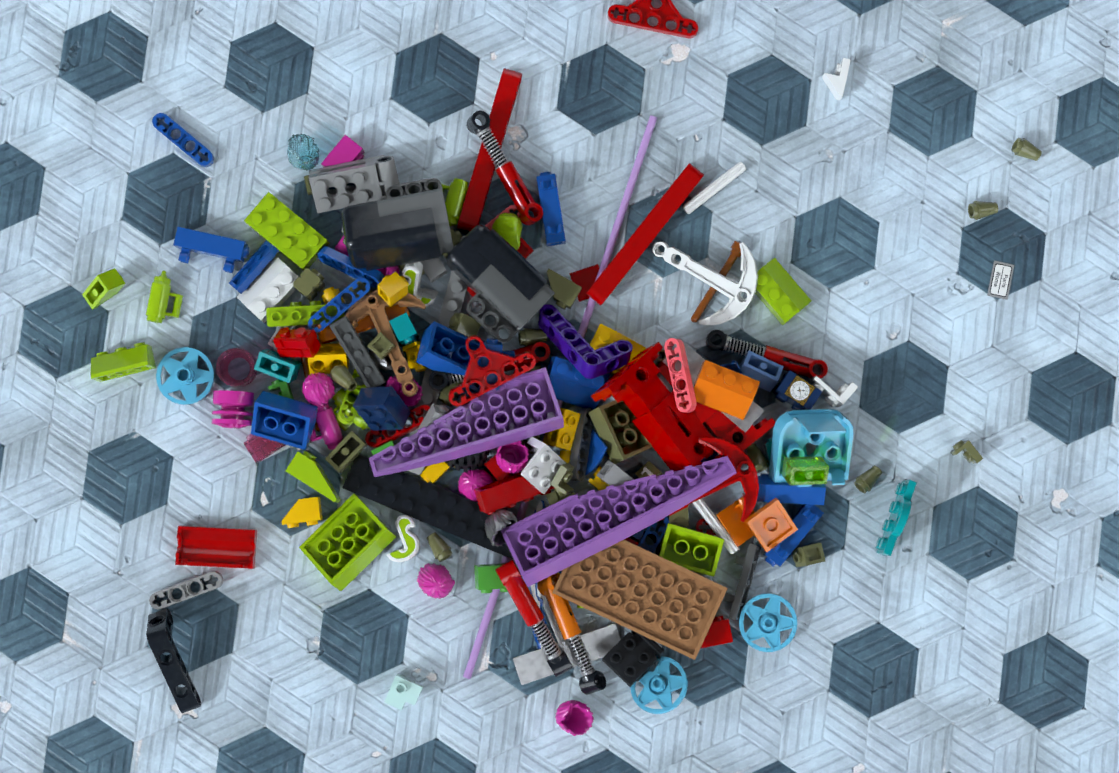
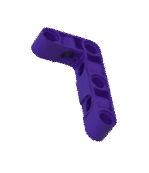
[538,304,632,379]

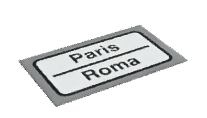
[987,261,1014,300]

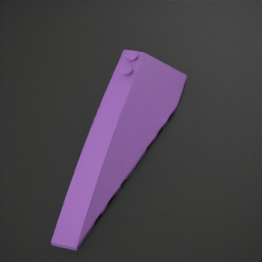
[369,367,564,477]

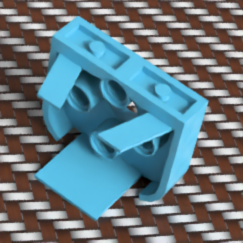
[769,409,854,487]

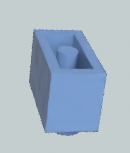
[739,351,783,392]

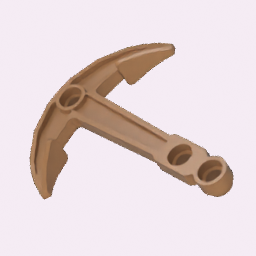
[339,290,427,397]

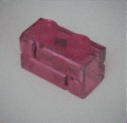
[244,434,286,463]

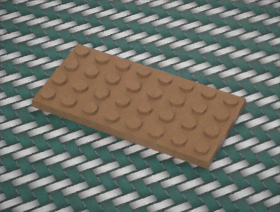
[552,540,728,660]

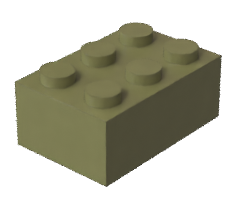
[589,400,652,464]

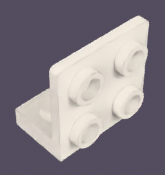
[809,376,858,407]
[521,437,566,494]

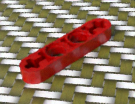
[365,405,430,448]

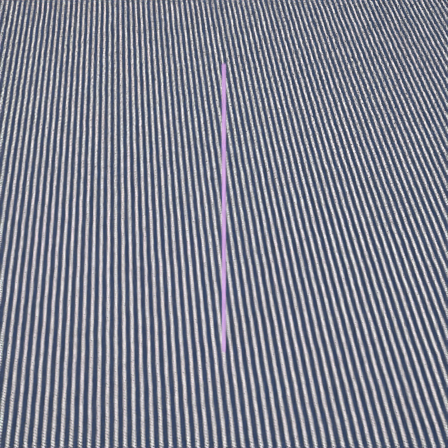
[463,116,657,679]

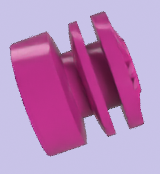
[211,390,254,429]

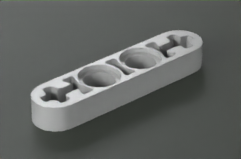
[149,572,223,610]

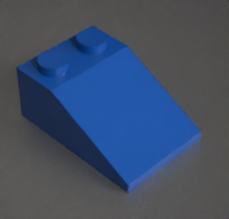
[416,321,481,375]

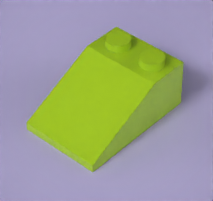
[285,450,341,503]

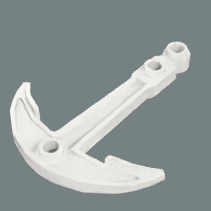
[653,241,758,325]

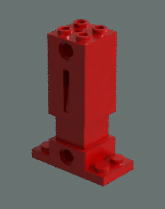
[591,342,714,472]
[657,362,775,460]

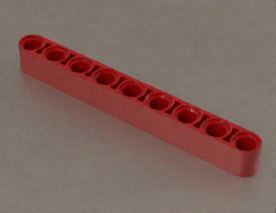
[457,68,522,232]
[586,163,704,306]

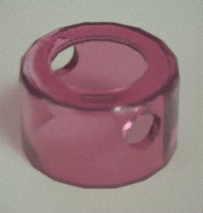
[216,348,257,388]

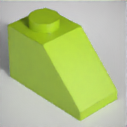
[82,268,126,310]

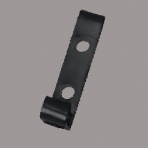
[146,608,201,713]

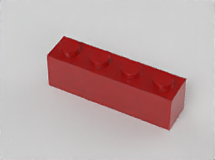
[474,472,554,515]

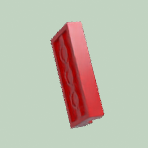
[175,526,257,569]

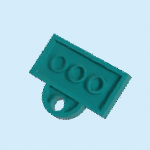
[876,480,917,556]

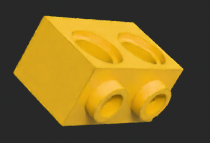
[308,344,349,374]
[543,408,580,451]

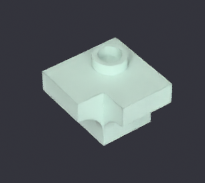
[384,674,423,710]

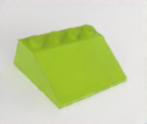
[299,493,396,591]

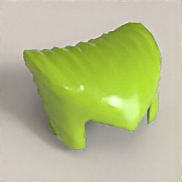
[492,213,523,250]

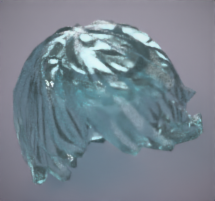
[287,133,319,171]

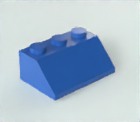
[547,357,610,410]
[251,391,318,450]

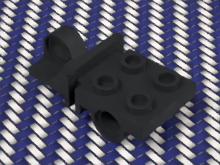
[602,631,665,687]

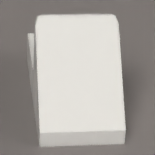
[822,58,851,100]

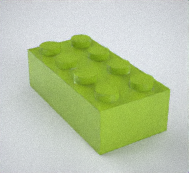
[244,192,330,271]

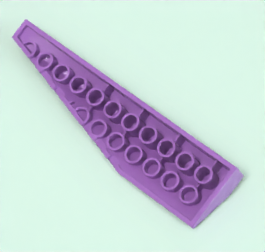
[500,456,737,587]

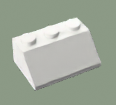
[237,256,299,323]

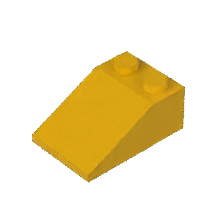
[590,323,646,375]

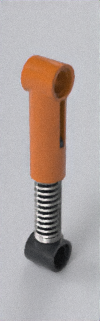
[537,572,606,695]

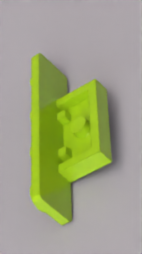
[266,300,345,327]

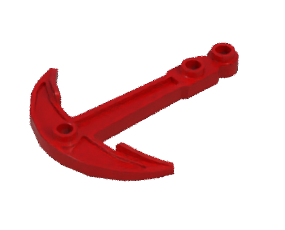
[659,437,759,522]

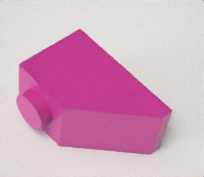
[321,135,365,167]

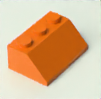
[693,360,760,420]

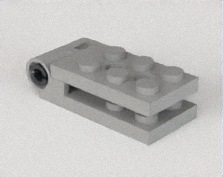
[309,155,400,213]

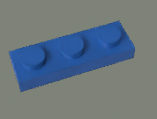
[229,240,279,294]

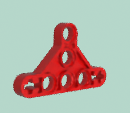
[608,0,698,39]
[448,335,536,406]

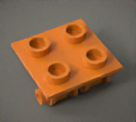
[716,496,755,547]

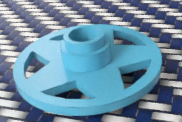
[156,347,214,405]
[739,593,797,652]
[630,656,688,714]

